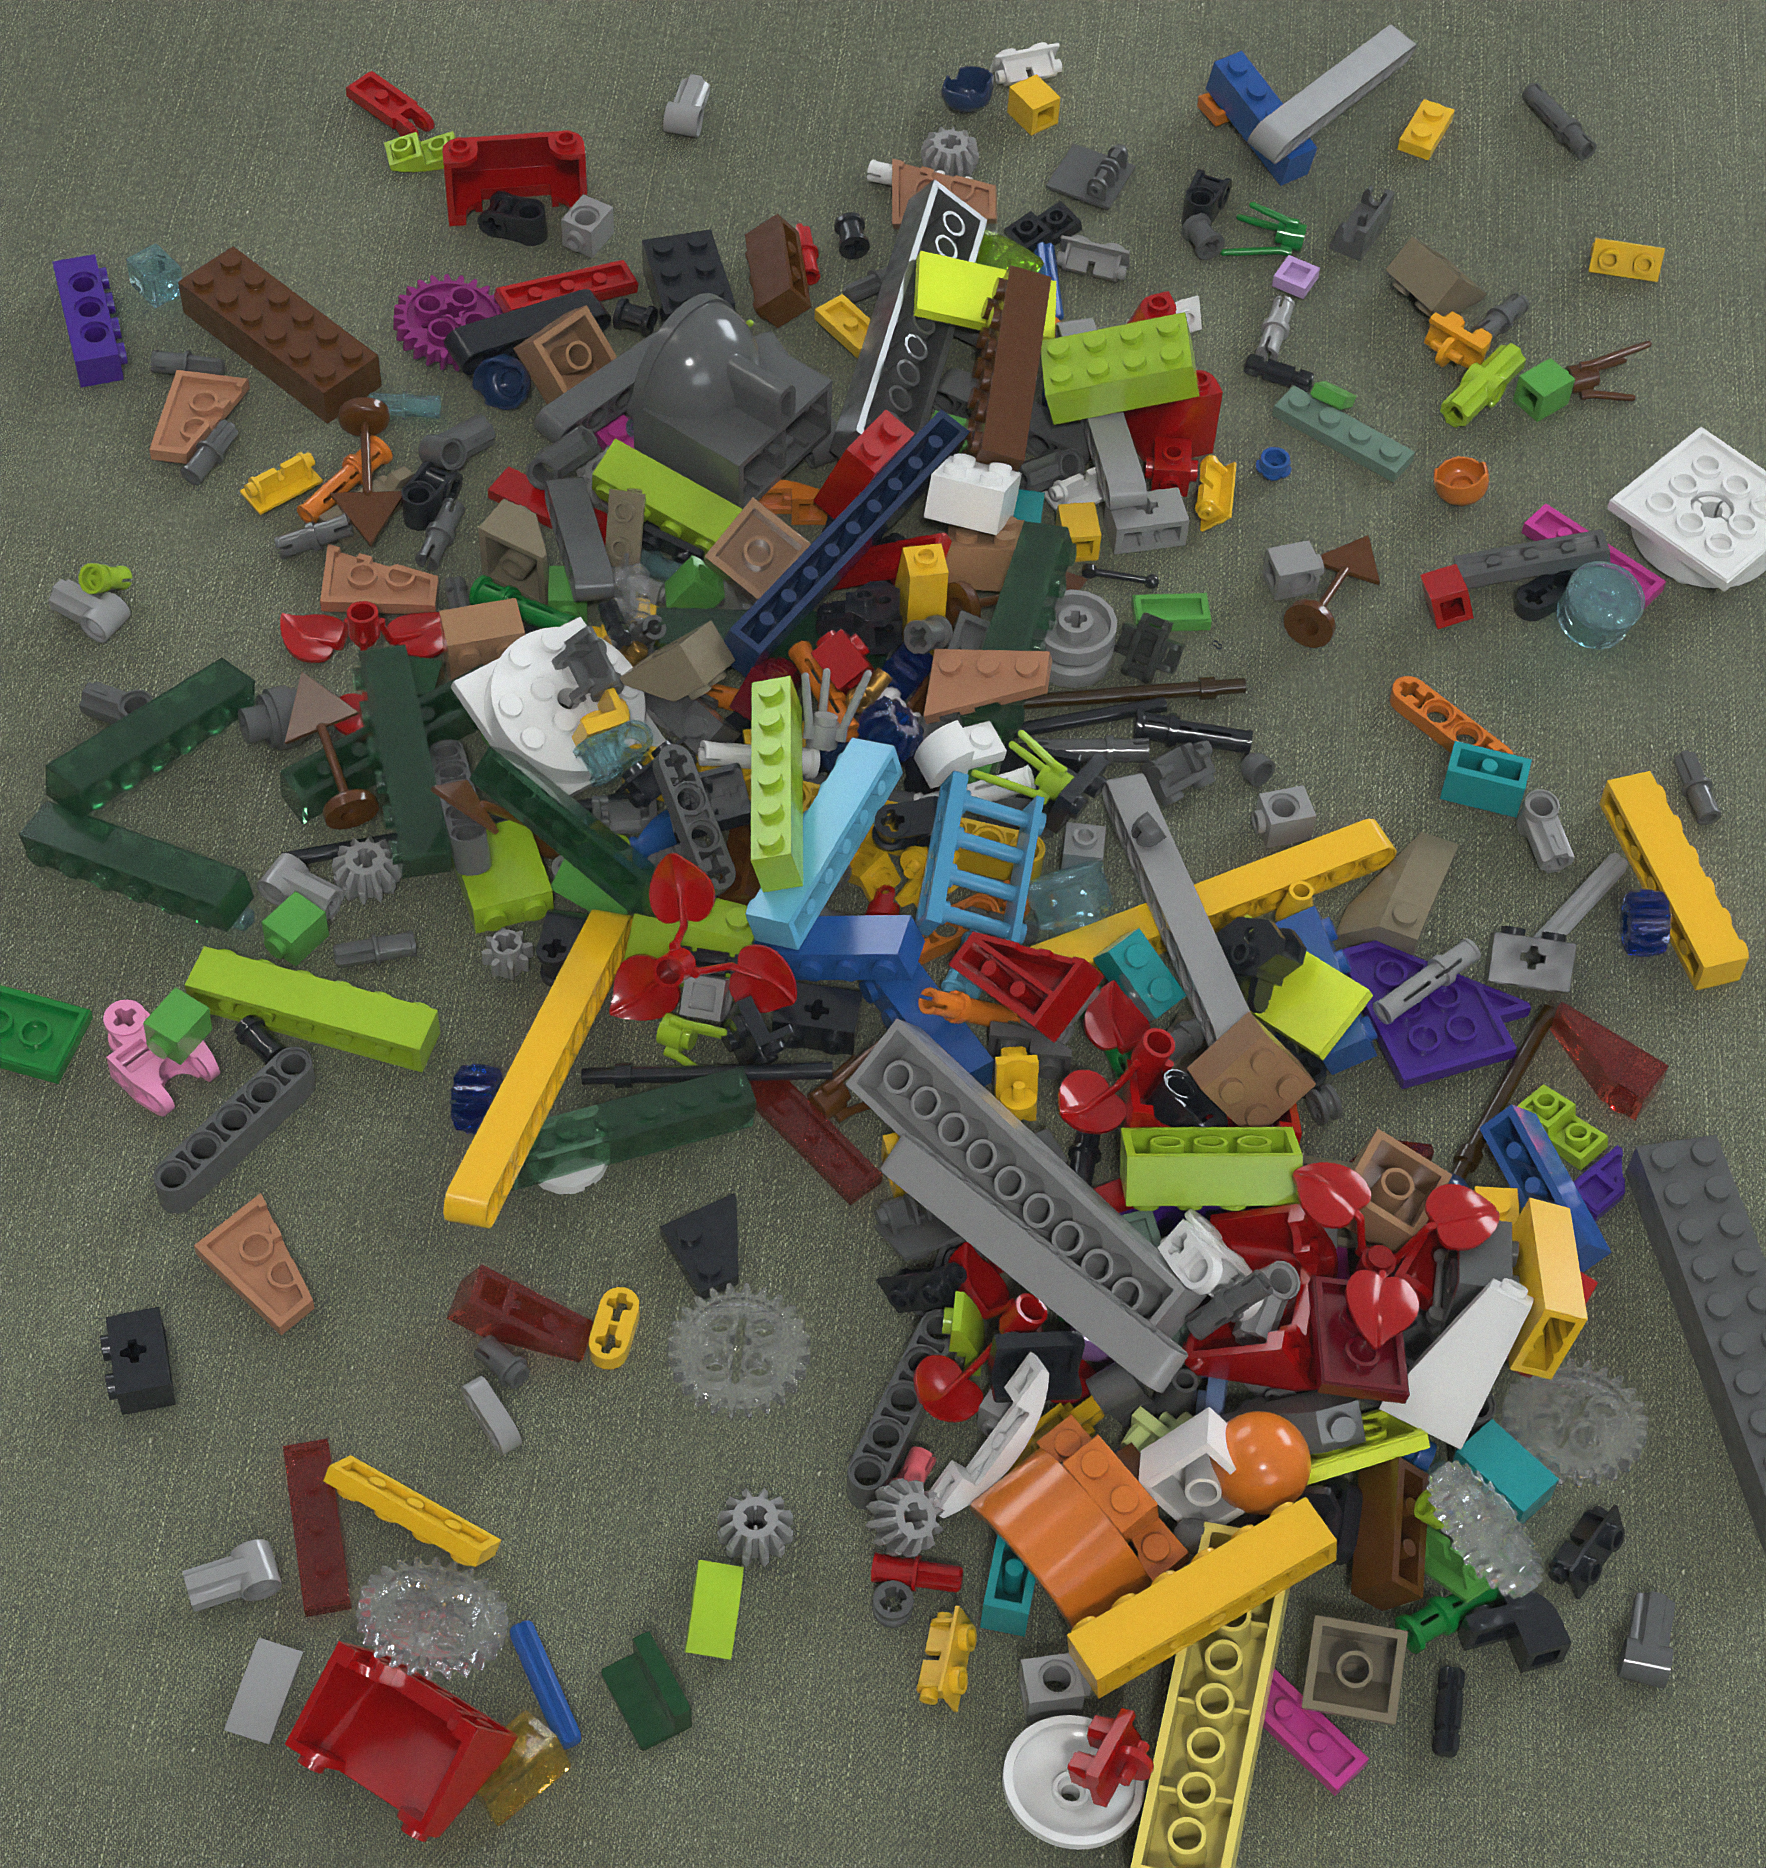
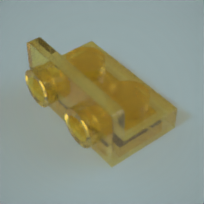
[474,1710,571,1826]

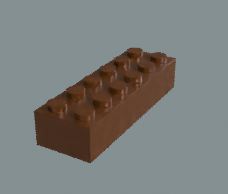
[178,246,382,424]
[961,265,1052,472]

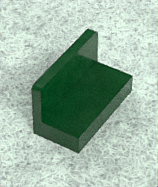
[601,1631,692,1751]

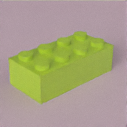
[1041,312,1199,425]
[1120,1127,1303,1211]

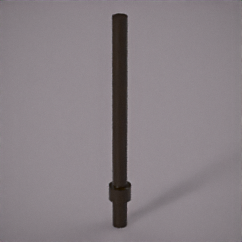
[1016,676,1246,710]
[1450,1005,1558,1180]

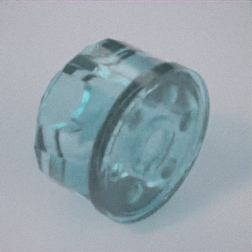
[1557,561,1645,650]
[1027,859,1114,934]

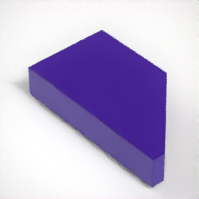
[1573,1145,1625,1222]

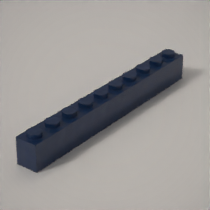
[724,409,970,677]

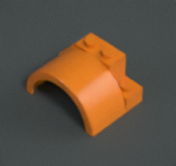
[970,1414,1189,1630]

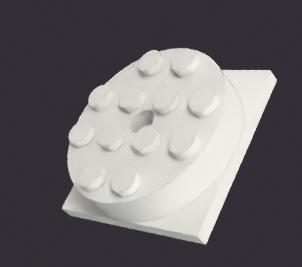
[1607,427,1766,592]
[451,617,666,814]

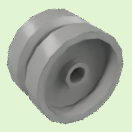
[1030,589,1117,688]

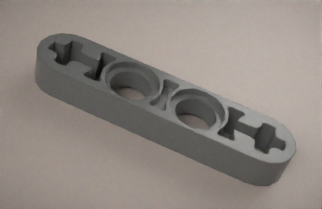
[652,744,736,896]

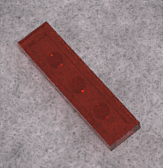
[741,1080,883,1206]
[283,1438,352,1617]

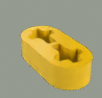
[589,1287,640,1370]

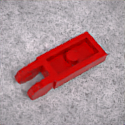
[346,71,435,137]

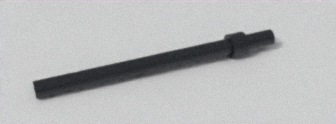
[581,1062,833,1088]

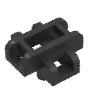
[1113,612,1185,684]

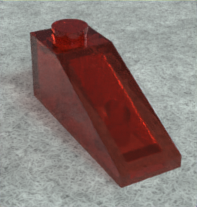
[1550,1002,1669,1121]
[446,1265,594,1363]

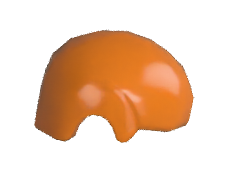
[1434,456,1490,506]

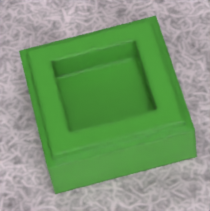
[1310,381,1357,410]

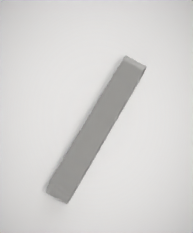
[1055,317,1147,510]

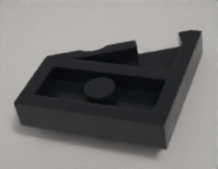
[660,1193,739,1302]

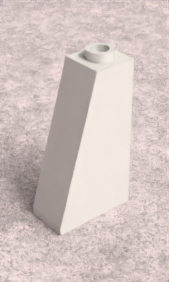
[1379,1278,1534,1450]

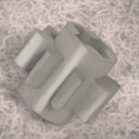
[481,928,533,980]

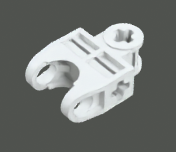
[1158,1209,1264,1322]

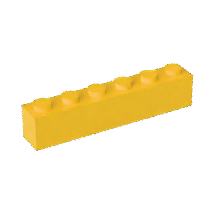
[1599,771,1749,991]
[1067,1497,1337,1699]

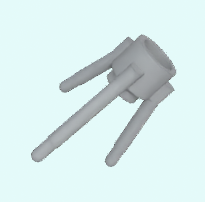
[801,668,872,751]

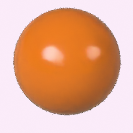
[1209,1411,1311,1515]

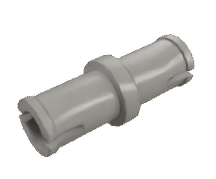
[1255,295,1295,361]

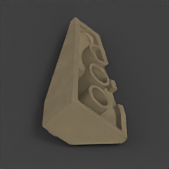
[1335,832,1459,956]

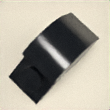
[1457,1587,1572,1673]

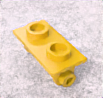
[1588,238,1665,282]
[240,452,323,515]
[1195,455,1237,532]
[916,1606,977,1712]

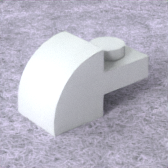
[914,720,1007,789]

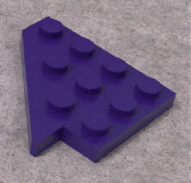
[1343,940,1531,1089]

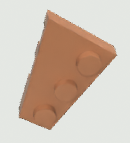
[892,158,997,229]
[149,370,250,464]
[320,544,439,614]
[924,649,1052,724]
[194,1193,315,1336]

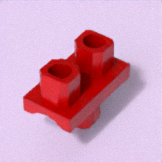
[1067,1708,1154,1808]

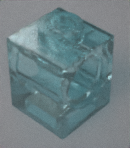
[126,243,182,308]

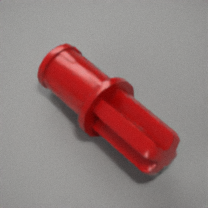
[795,223,821,285]
[871,1552,964,1593]

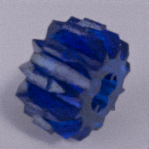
[880,642,933,701]
[857,696,925,763]
[1619,889,1672,957]
[449,1063,504,1135]

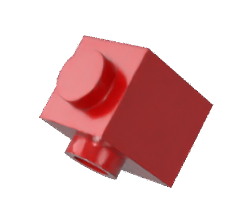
[1420,564,1474,629]
[811,629,875,695]

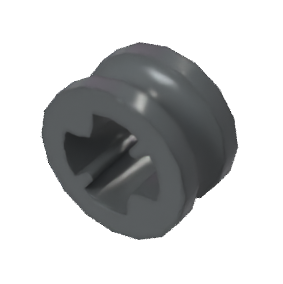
[1305,1083,1343,1126]
[872,1580,914,1628]

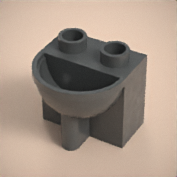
[627,293,832,509]

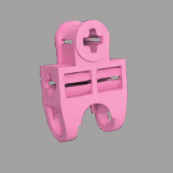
[103,1000,220,1116]

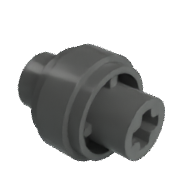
[238,685,307,750]

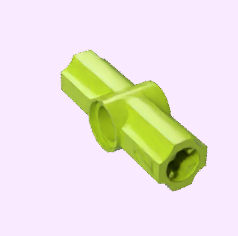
[1440,343,1526,428]

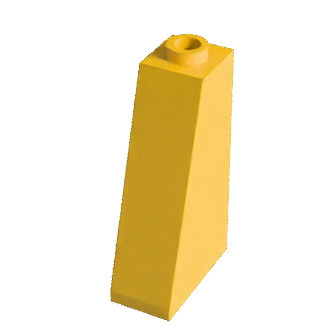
[895,543,949,667]
[1509,1198,1588,1380]

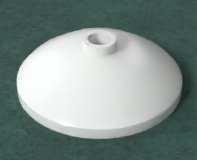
[1002,1715,1145,1850]

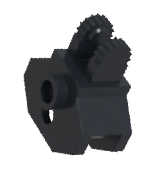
[816,580,903,655]
[1217,917,1307,1013]

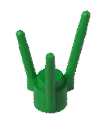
[1220,201,1307,256]

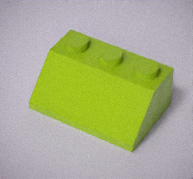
[624,880,755,1001]

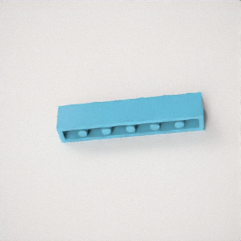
[745,738,903,950]

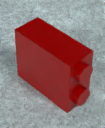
[813,410,915,519]

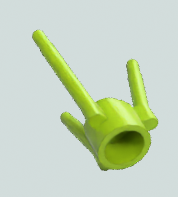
[971,730,1074,805]
[656,1013,727,1092]

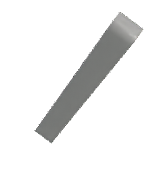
[1247,24,1417,164]
[1102,773,1251,1047]
[880,1133,1188,1393]

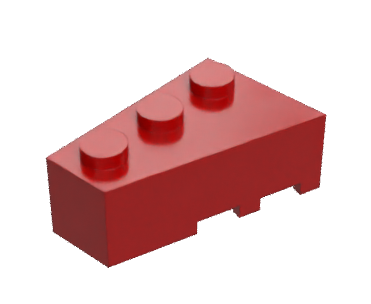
[948,931,1105,1043]

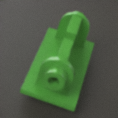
[1425,1525,1502,1603]

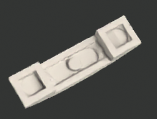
[929,1352,1049,1519]

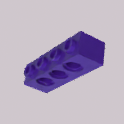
[52,254,128,388]

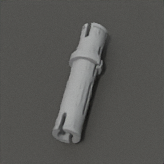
[1373,938,1481,1024]

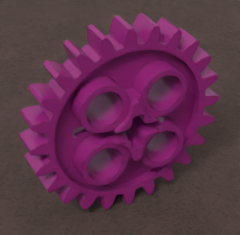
[393,274,503,371]

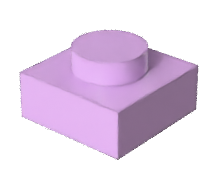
[1272,255,1320,299]

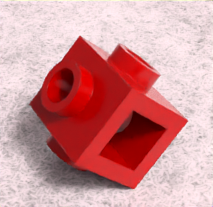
[1144,436,1198,497]

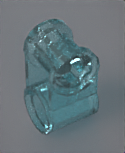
[573,720,653,787]

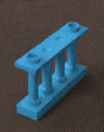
[915,771,1046,945]

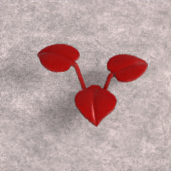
[280,601,443,740]
[609,853,797,1021]
[1058,980,1237,1134]
[1292,1162,1500,1350]
[913,1242,1096,1423]

